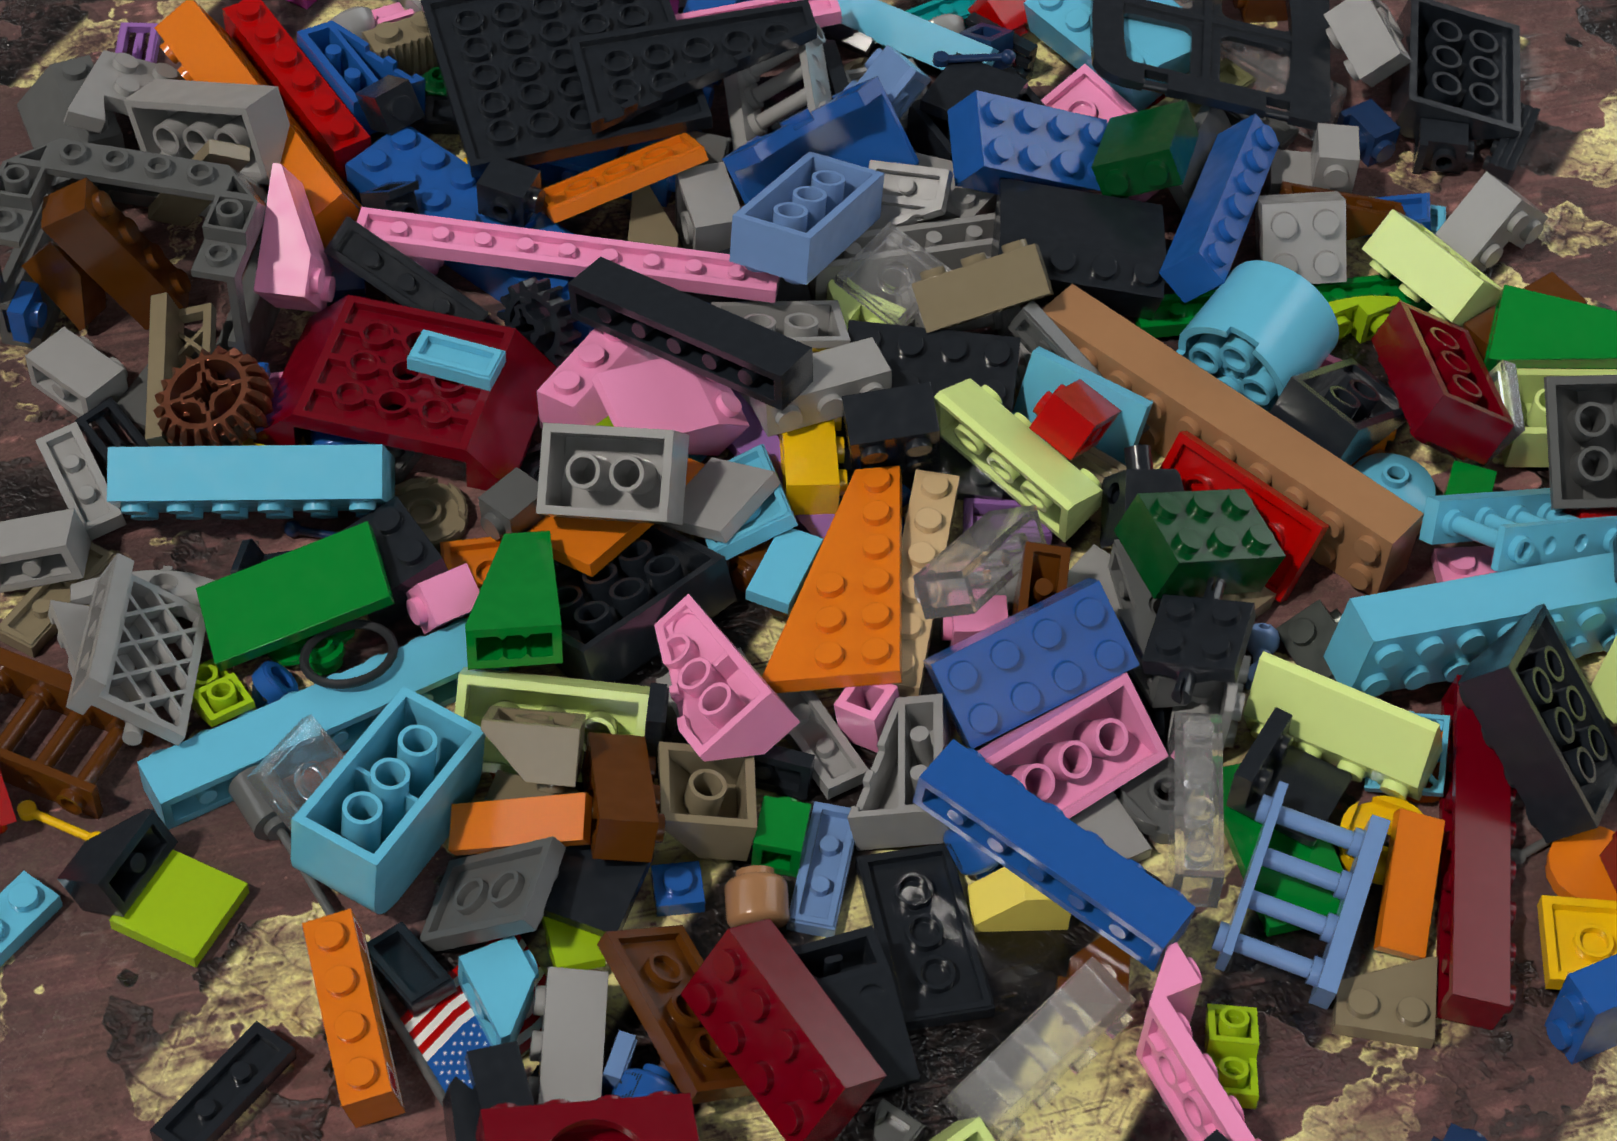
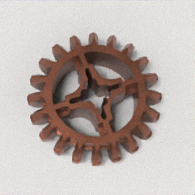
[153,346,275,446]

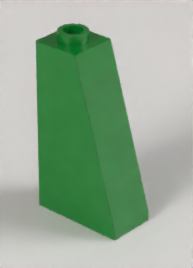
[1484,284,1617,379]
[465,531,563,670]

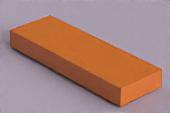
[448,792,593,856]
[1373,808,1445,961]

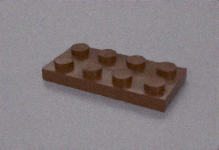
[597,925,753,1104]

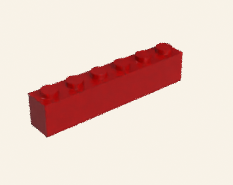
[222,0,371,184]

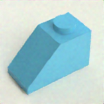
[458,936,539,1046]

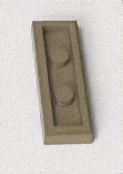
[0,542,116,658]

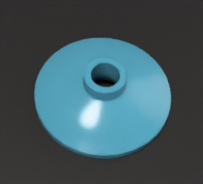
[1353,453,1436,513]

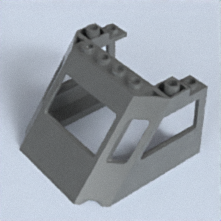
[0,138,281,362]

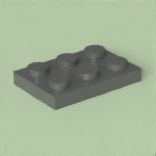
[419,836,566,953]

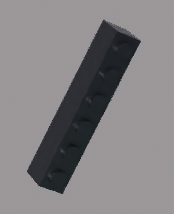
[568,256,813,411]

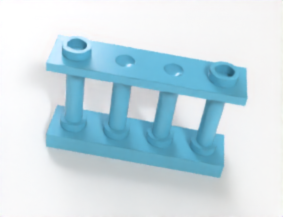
[1419,488,1617,572]

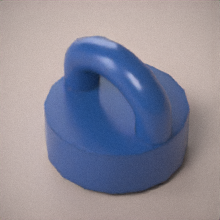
[251,661,299,709]

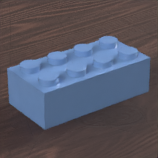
[729,151,885,285]

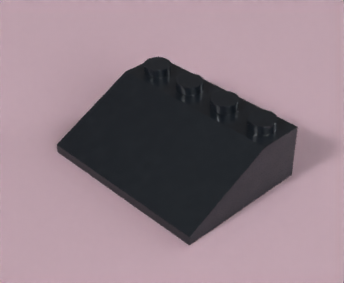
[1391,0,1521,140]
[991,177,1166,320]
[555,524,737,683]
[1458,604,1617,843]

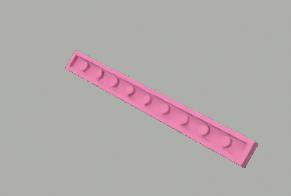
[357,207,780,303]

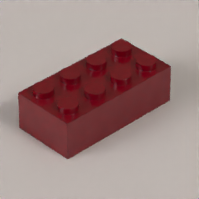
[1371,300,1515,465]
[680,918,887,1141]

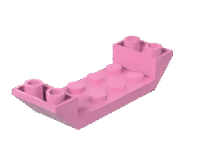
[1136,942,1262,1141]

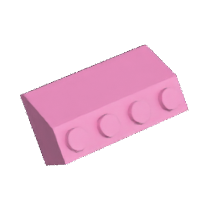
[537,328,662,428]
[978,673,1169,819]

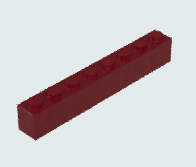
[1436,674,1516,1030]

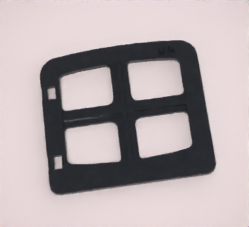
[1090,0,1331,130]

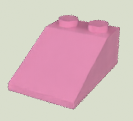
[254,163,335,312]
[591,358,750,456]

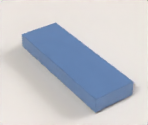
[786,801,855,938]

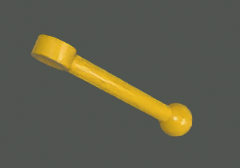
[17,800,102,841]

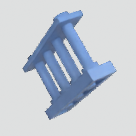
[1211,781,1391,1010]

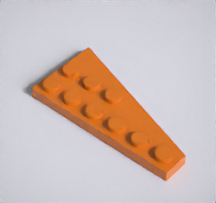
[762,465,902,693]

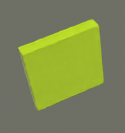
[109,850,249,968]

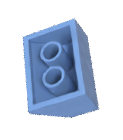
[843,45,932,120]

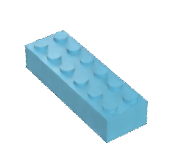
[107,444,395,520]

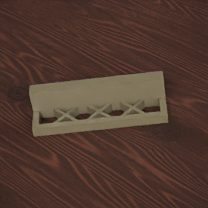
[145,292,217,446]

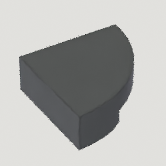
[873,1099,925,1141]

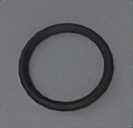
[299,620,398,689]

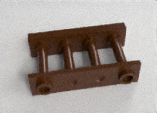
[0,647,156,820]

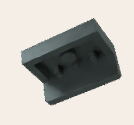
[1276,599,1342,681]

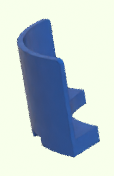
[722,76,919,204]

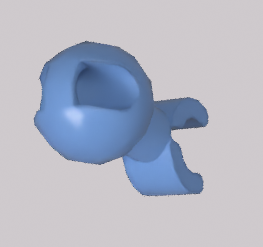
[1245,623,1280,690]

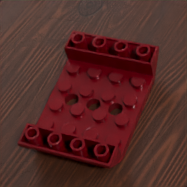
[253,295,557,491]

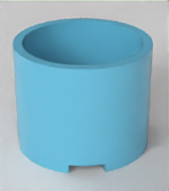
[1176,260,1339,412]

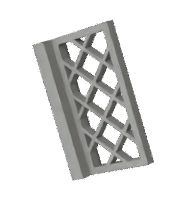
[66,553,206,746]

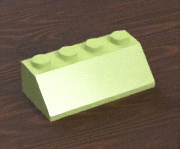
[934,378,1103,542]
[1243,651,1442,801]
[455,667,650,782]

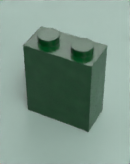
[1091,100,1199,198]

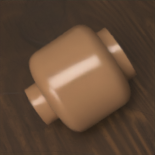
[724,865,790,929]

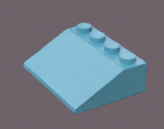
[1024,0,1222,111]

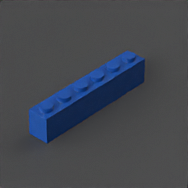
[1159,113,1280,303]
[913,739,1196,972]

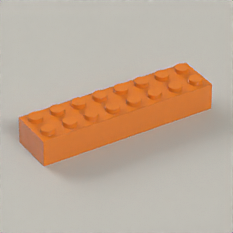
[154,0,363,250]

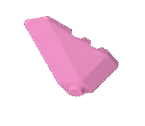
[654,594,800,762]

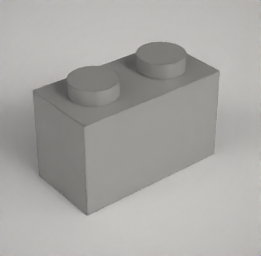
[25,327,128,427]
[0,508,91,593]

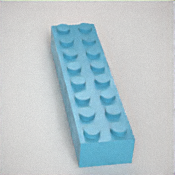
[1323,552,1617,697]

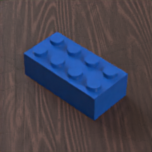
[947,90,1108,195]
[923,578,1140,749]

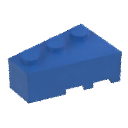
[297,20,425,134]

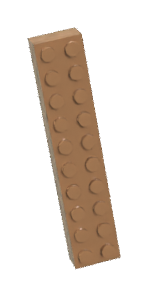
[1042,284,1424,595]

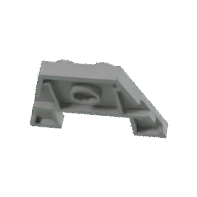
[64,50,185,134]

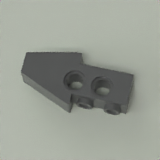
[1108,539,1188,708]

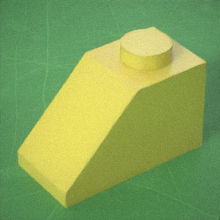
[967,867,1071,932]

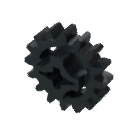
[497,277,581,367]

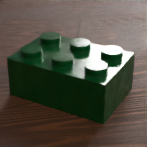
[1114,489,1286,599]

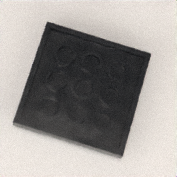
[835,320,1021,500]

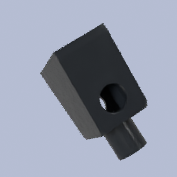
[1100,445,1184,549]

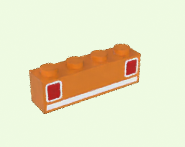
[302,908,405,1128]

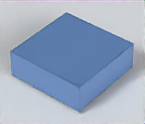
[601,1030,637,1097]

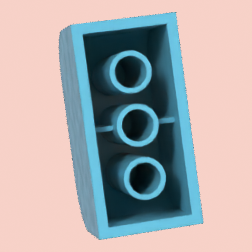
[291,686,485,914]

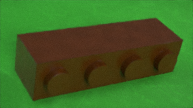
[41,177,191,330]

